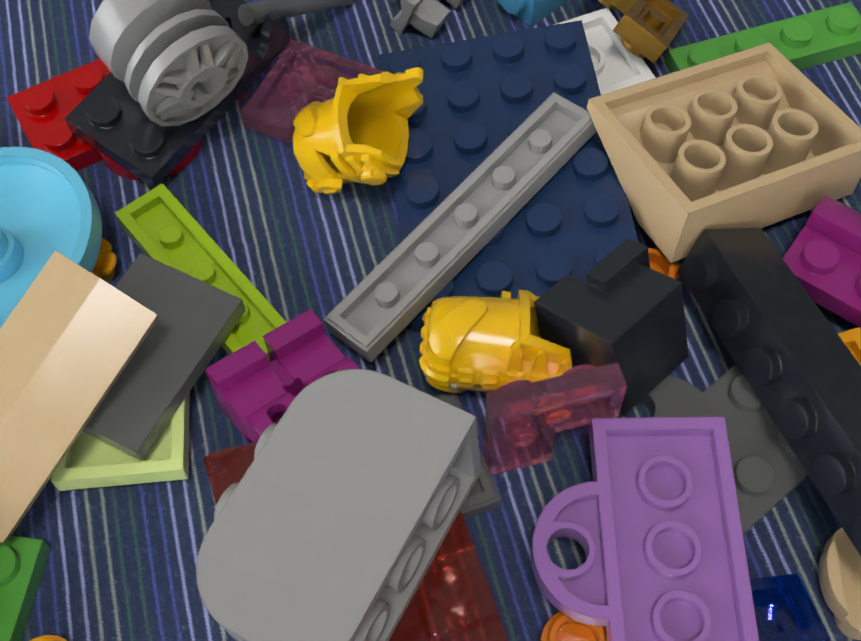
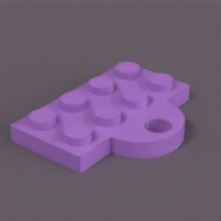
[530,417,759,641]

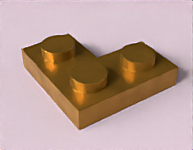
[598,0,689,63]

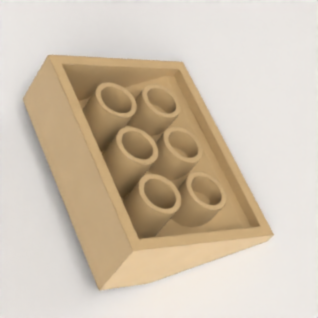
[587,42,861,263]

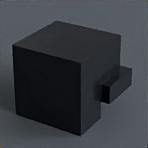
[534,239,689,417]

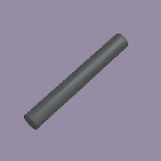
[238,0,355,26]

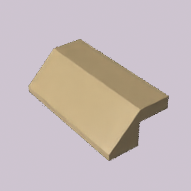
[0,250,160,543]

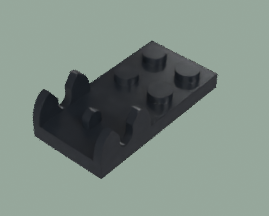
[65,0,290,188]

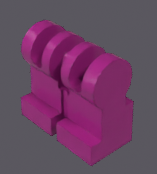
[205,309,360,447]

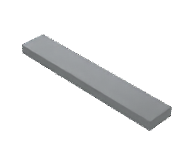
[323,92,597,362]

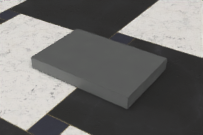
[83,253,245,461]

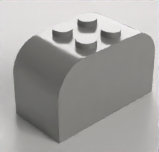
[196,369,482,641]

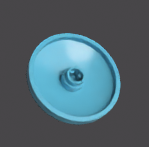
[0,147,102,328]

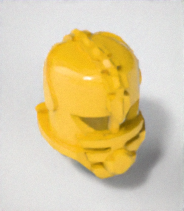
[292,67,424,194]
[419,290,595,411]

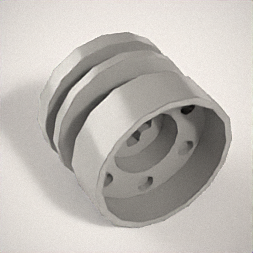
[89,0,248,126]

